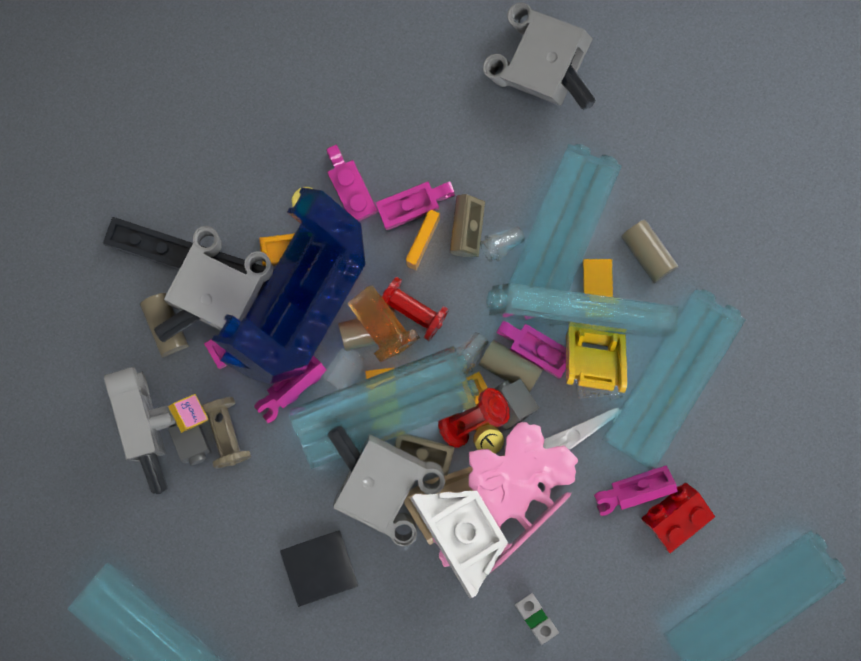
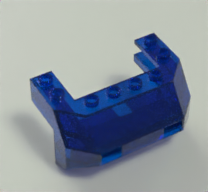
[212,188,366,384]

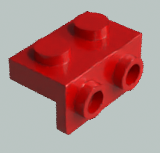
[641,483,715,554]

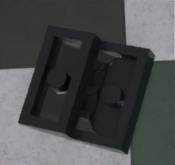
[280,530,358,607]

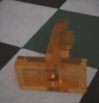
[347,285,420,363]

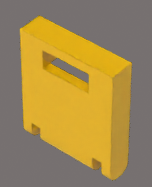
[566,326,627,393]

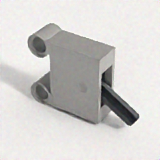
[483,2,596,110]
[154,226,273,342]
[104,366,176,495]
[327,425,445,546]

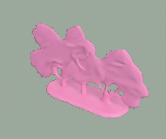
[433,422,578,574]

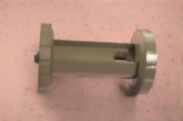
[202,397,251,468]

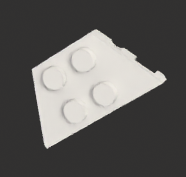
[410,490,508,598]

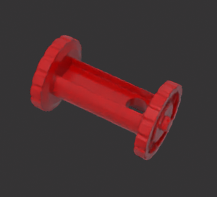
[377,277,449,342]
[438,388,510,448]

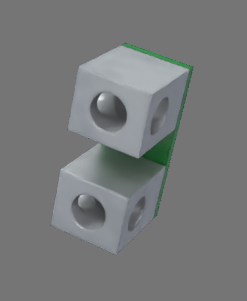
[515,593,559,645]

